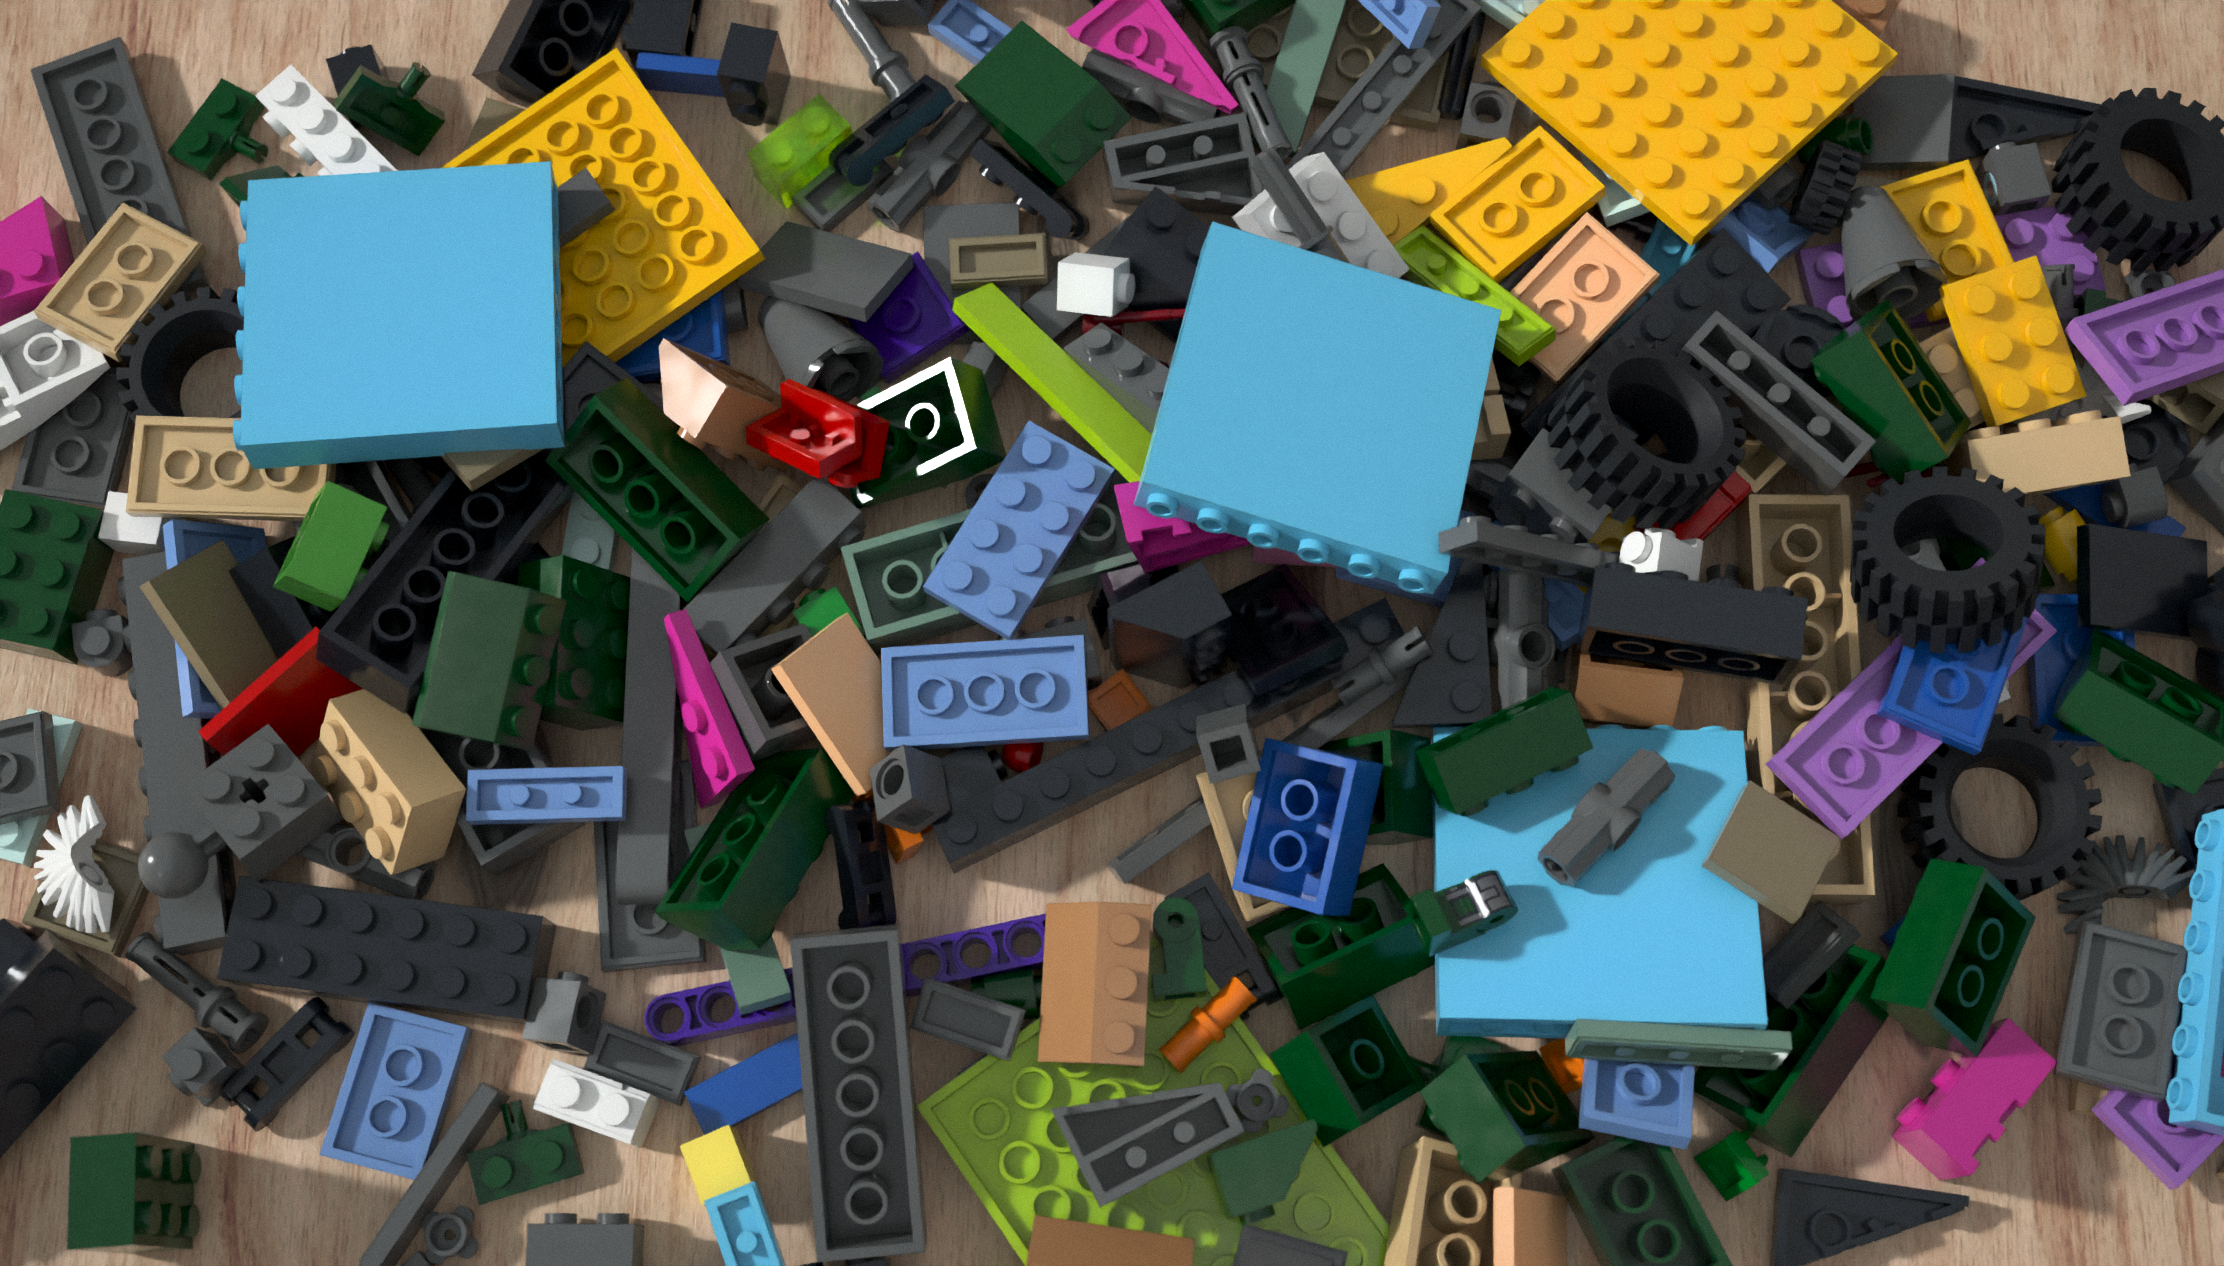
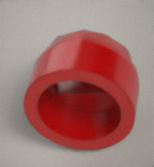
[1002,742,1044,773]

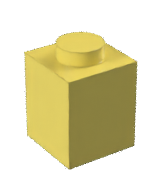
[680,1125,759,1206]

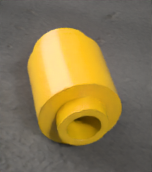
[2039,506,2086,583]

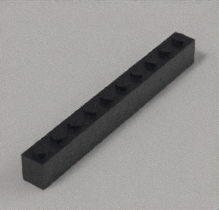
[931,598,1405,874]

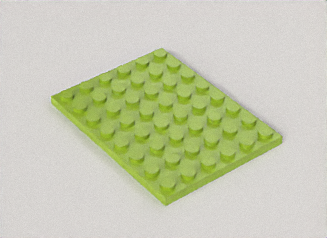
[916,936,1390,1266]

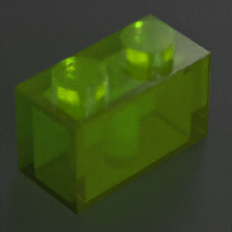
[747,94,852,209]

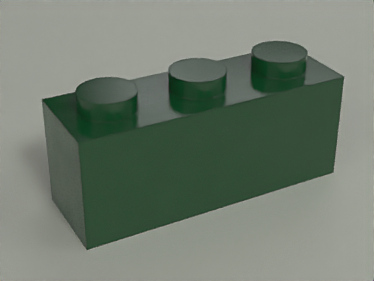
[1416,687,1593,816]

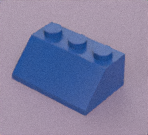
[1232,738,1384,916]

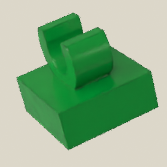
[1694,1130,1769,1202]

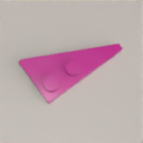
[1066,0,1240,115]
[664,609,755,809]

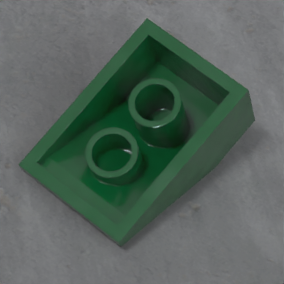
[954,21,1132,190]
[850,357,1006,509]
[1419,1050,1595,1183]

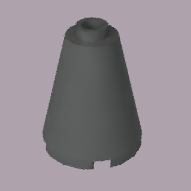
[1840,186,1948,321]
[758,296,883,402]

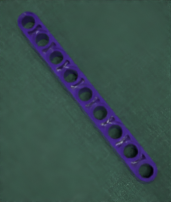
[645,913,1046,1046]

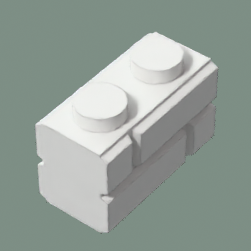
[533,1059,660,1148]

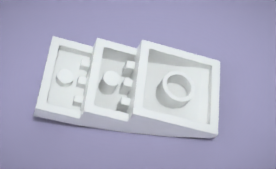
[0,311,110,451]

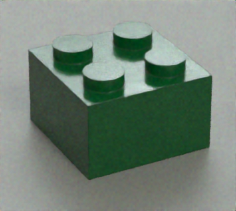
[1269,995,1427,1148]

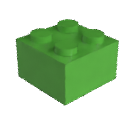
[273,481,389,612]

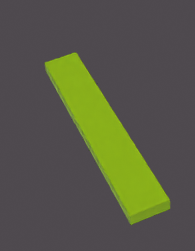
[952,282,1152,483]

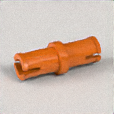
[1159,976,1257,1074]

